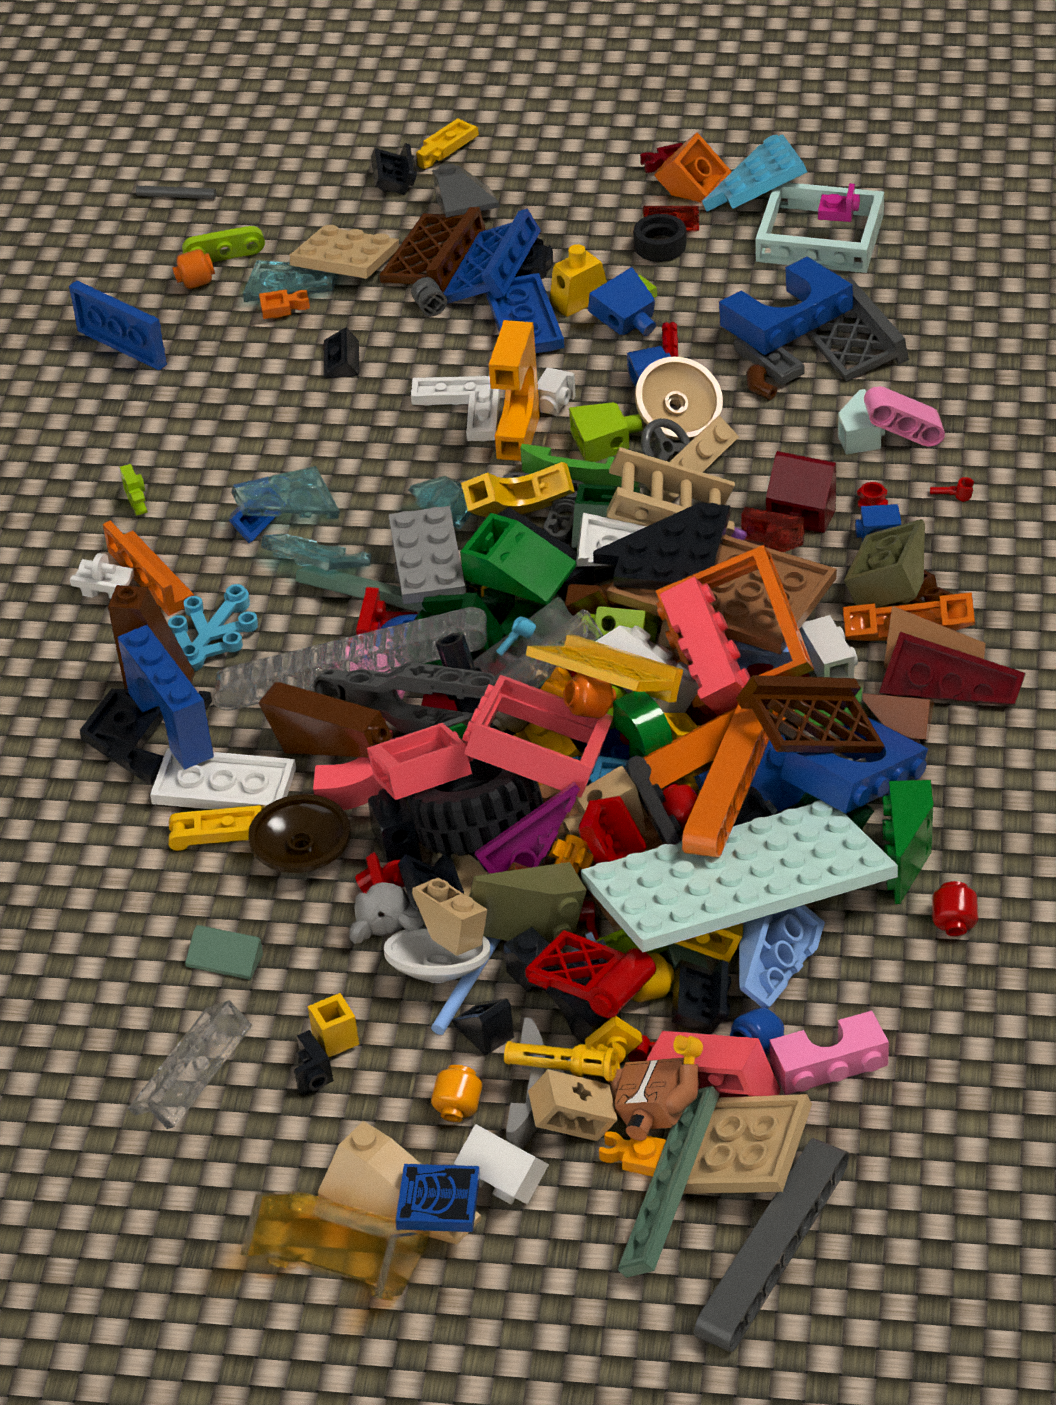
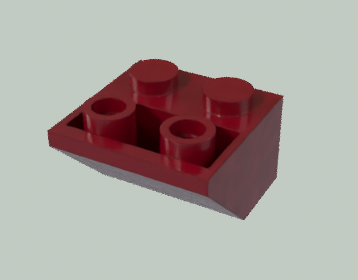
[766,451,836,533]

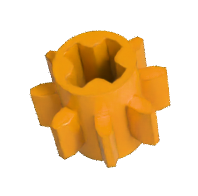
[549,834,593,875]

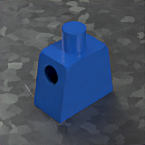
[588,267,656,336]

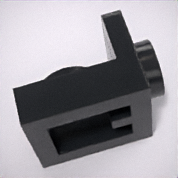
[294,1030,334,1096]

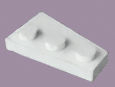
[576,513,647,567]

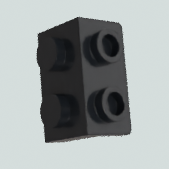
[371,143,417,195]
[398,854,464,912]
[671,959,731,1034]

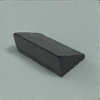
[324,327,359,379]

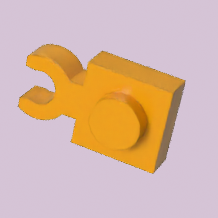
[599,1131,666,1177]

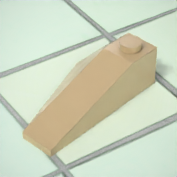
[318,1121,481,1244]

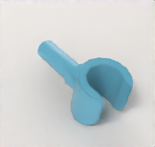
[496,617,536,656]

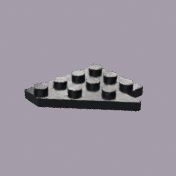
[593,503,730,590]

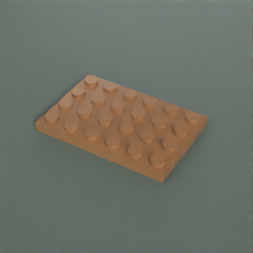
[607,517,837,655]

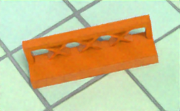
[103,520,194,616]

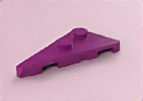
[475,782,580,874]

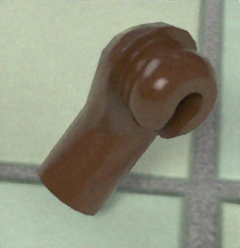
[746,364,777,400]

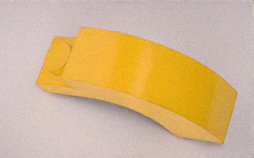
[461,462,575,517]

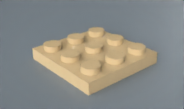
[290,225,399,279]
[683,1094,812,1194]

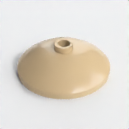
[635,357,723,440]

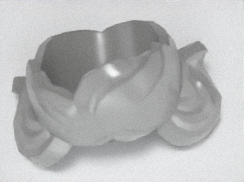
[349,882,425,944]

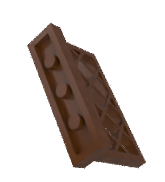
[379,207,486,292]
[736,675,885,753]

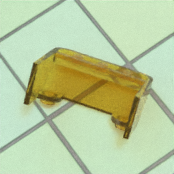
[240,1191,430,1301]

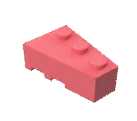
[646,1031,781,1098]

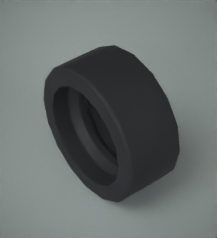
[633,214,687,262]

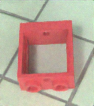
[367,723,473,800]

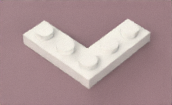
[411,376,500,442]

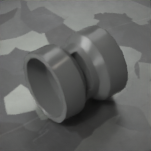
[411,277,447,316]

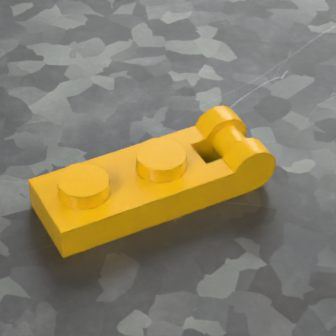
[168,805,262,851]

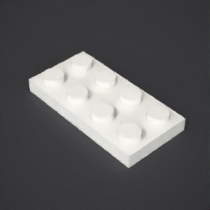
[150,748,296,809]

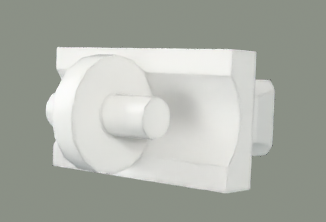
[70,553,135,600]

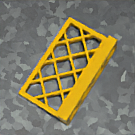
[526,635,683,702]

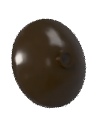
[248,794,351,873]

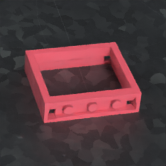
[462,675,613,798]

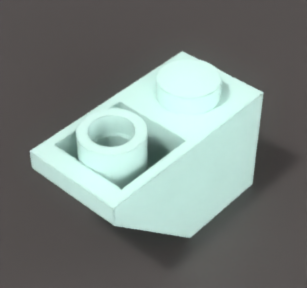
[838,389,885,455]

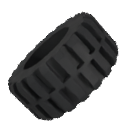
[407,758,544,856]

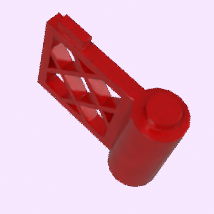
[526,930,656,1018]

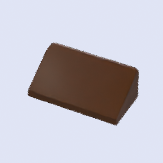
[565,584,613,626]

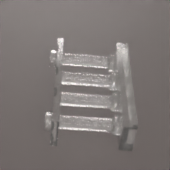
[473,597,603,688]

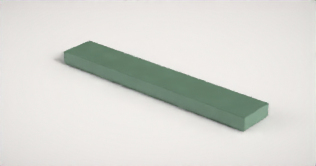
[295,565,426,612]
[618,1086,720,1278]

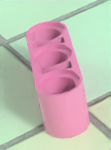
[864,386,945,447]

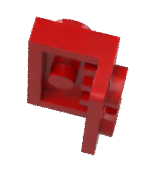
[578,796,647,864]

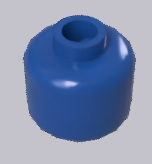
[730,1008,784,1056]

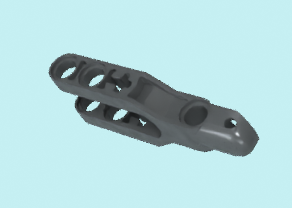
[313,662,499,734]

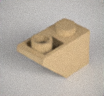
[412,878,487,956]

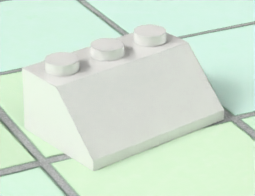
[595,625,699,713]

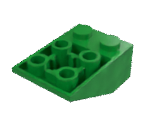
[460,513,577,605]
[882,780,933,904]

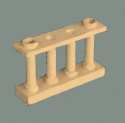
[606,447,735,537]

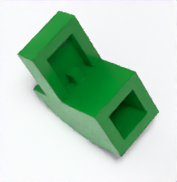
[613,691,673,758]

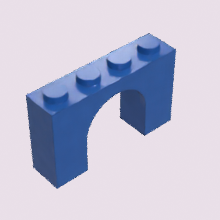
[719,256,853,355]
[118,625,214,770]
[780,717,928,814]

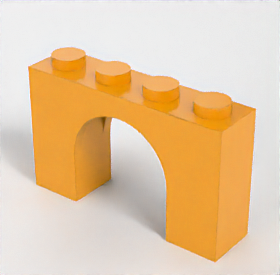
[489,320,540,461]

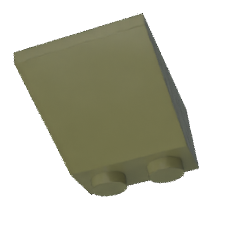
[844,519,925,608]
[469,862,586,943]

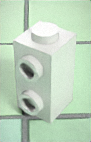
[800,615,858,678]

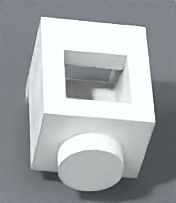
[538,367,576,416]

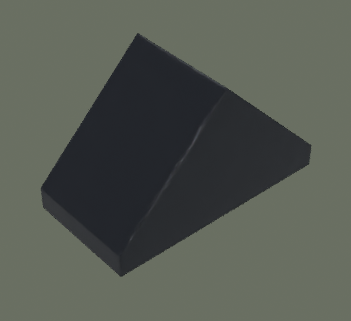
[452,998,514,1056]

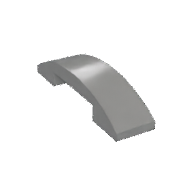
[506,1018,546,1149]

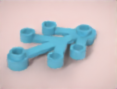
[168,584,258,672]

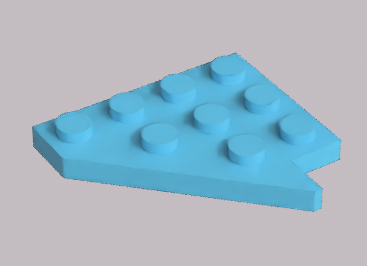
[702,134,807,211]

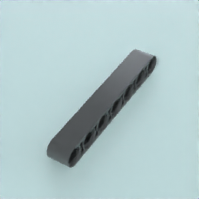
[694,1138,849,1352]

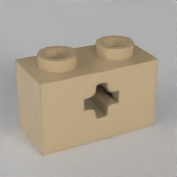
[528,1069,617,1141]

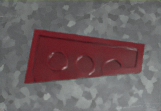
[879,632,1026,706]

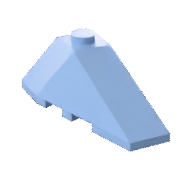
[739,905,825,1009]

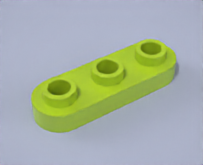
[182,226,265,262]

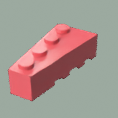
[660,576,751,716]

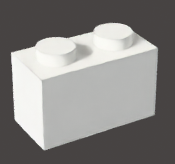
[454,1124,549,1205]

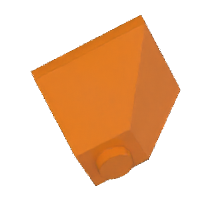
[654,132,732,203]

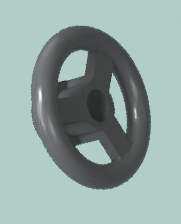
[641,418,690,461]

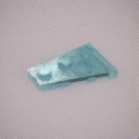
[243,260,339,302]
[231,466,340,519]
[261,534,371,574]

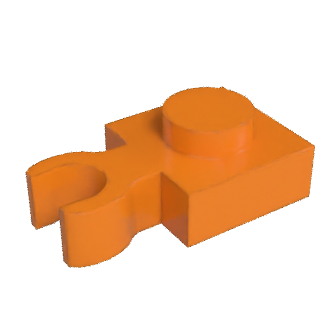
[259,289,310,319]

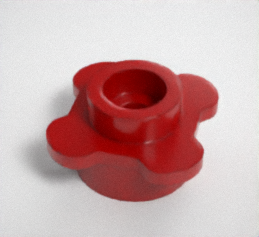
[857,482,888,508]

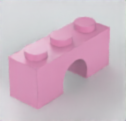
[770,1011,889,1095]

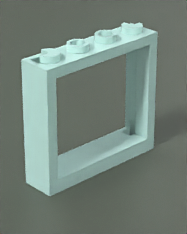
[756,182,884,273]

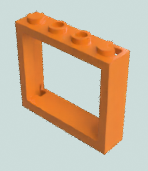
[656,545,814,715]

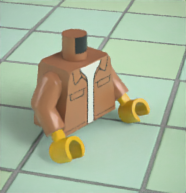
[597,1035,703,1141]

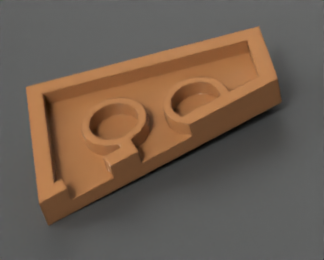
[884,606,986,669]

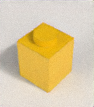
[308,993,359,1057]

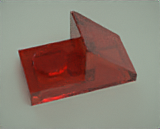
[741,507,805,552]

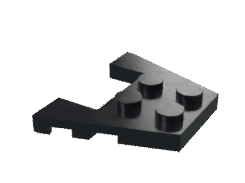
[79,688,212,785]

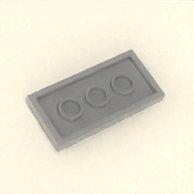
[388,506,466,604]

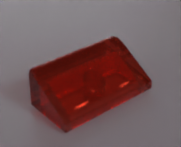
[643,206,700,231]

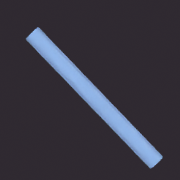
[431,937,501,1035]

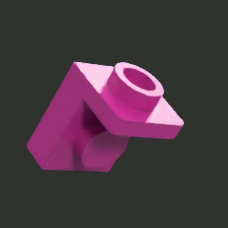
[818,183,860,222]

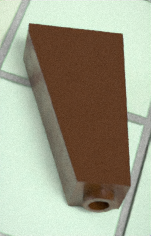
[108,585,195,689]
[258,682,393,758]

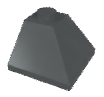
[432,164,500,217]

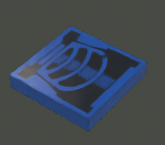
[396,1164,480,1232]

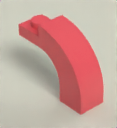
[313,718,393,810]

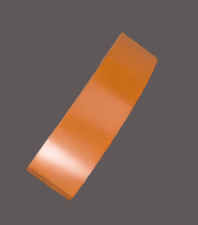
[843,592,975,641]

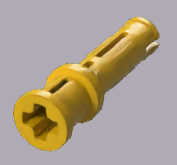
[504,1041,618,1081]

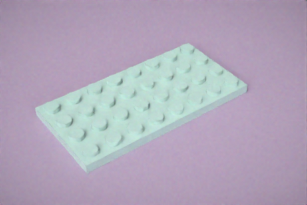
[581,800,898,952]

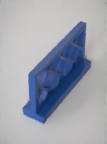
[444,208,541,304]

